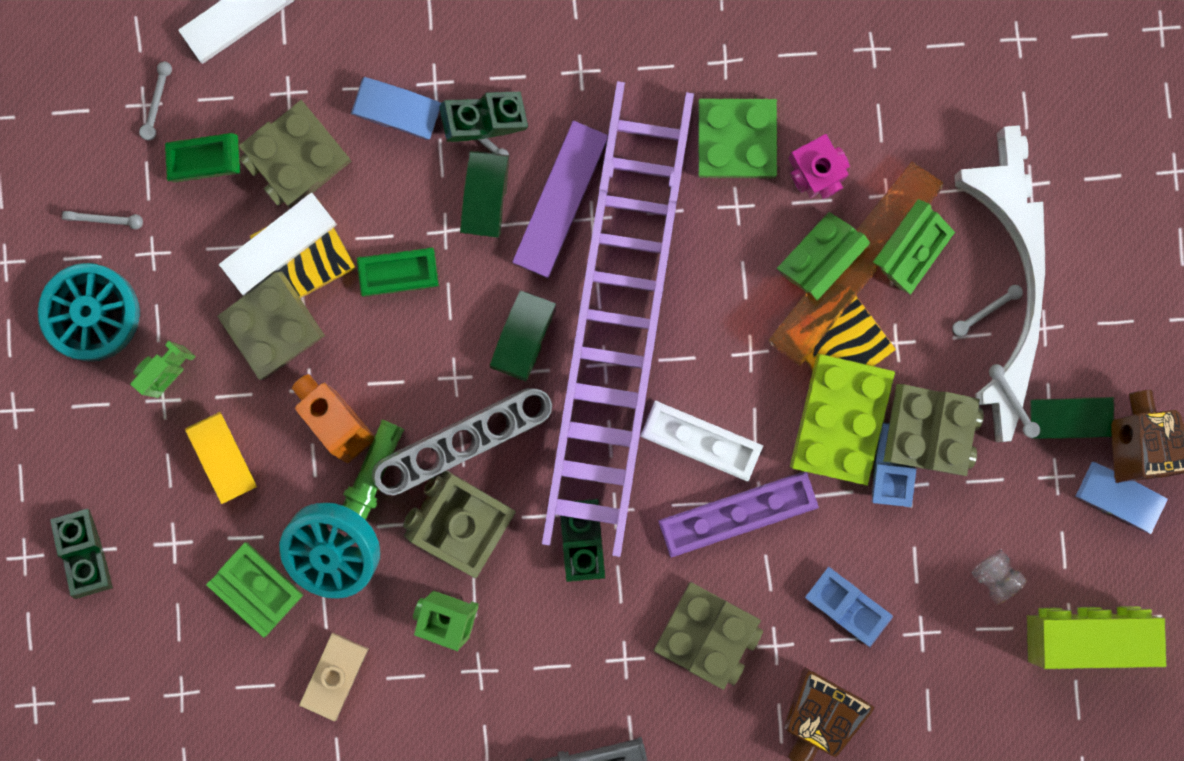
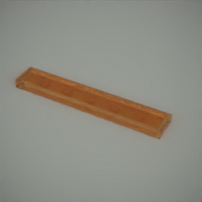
[768,161,943,366]

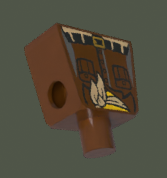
[1111,390,1184,483]
[784,667,875,761]

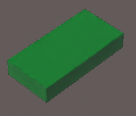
[165,133,240,182]
[356,248,439,297]

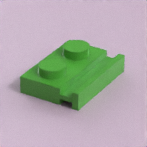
[873,199,955,295]
[777,212,870,300]
[130,341,196,398]
[206,542,304,638]

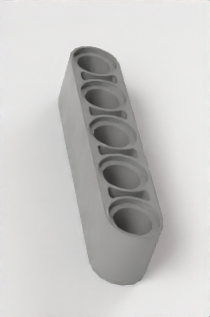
[372,388,552,495]

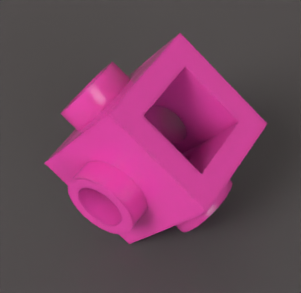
[788,134,850,199]

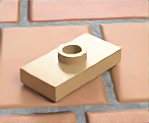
[299,632,369,722]

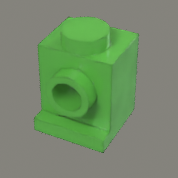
[413,590,479,651]

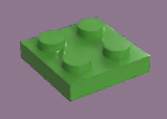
[698,99,777,178]

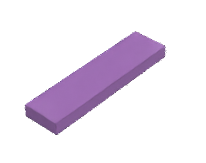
[512,121,608,279]
[658,471,819,558]

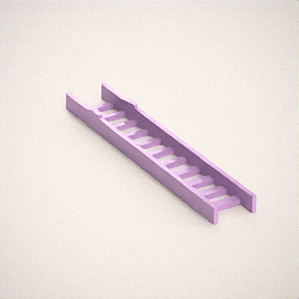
[542,81,694,557]

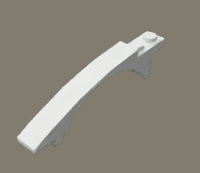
[954,125,1045,442]

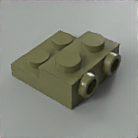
[239,100,352,209]
[883,384,984,476]
[403,470,516,579]
[653,581,763,690]

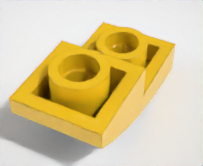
[185,412,257,504]

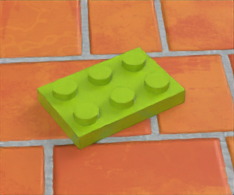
[790,353,895,486]

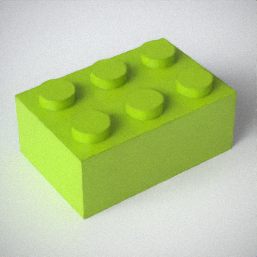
[1027,606,1166,669]

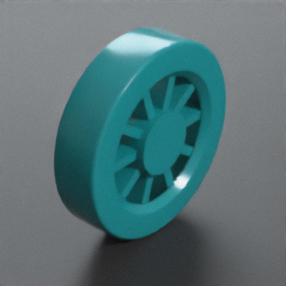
[38,263,140,362]
[279,503,380,599]

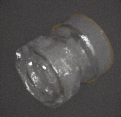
[972,549,1027,604]

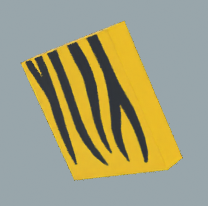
[250,200,356,299]
[786,287,896,370]

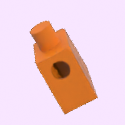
[291,374,375,464]

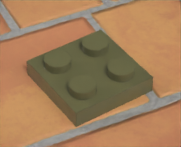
[217,272,325,380]

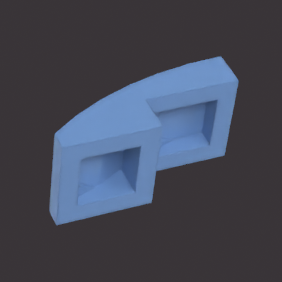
[351,77,441,140]
[872,422,917,507]
[1075,462,1168,534]
[805,567,893,648]

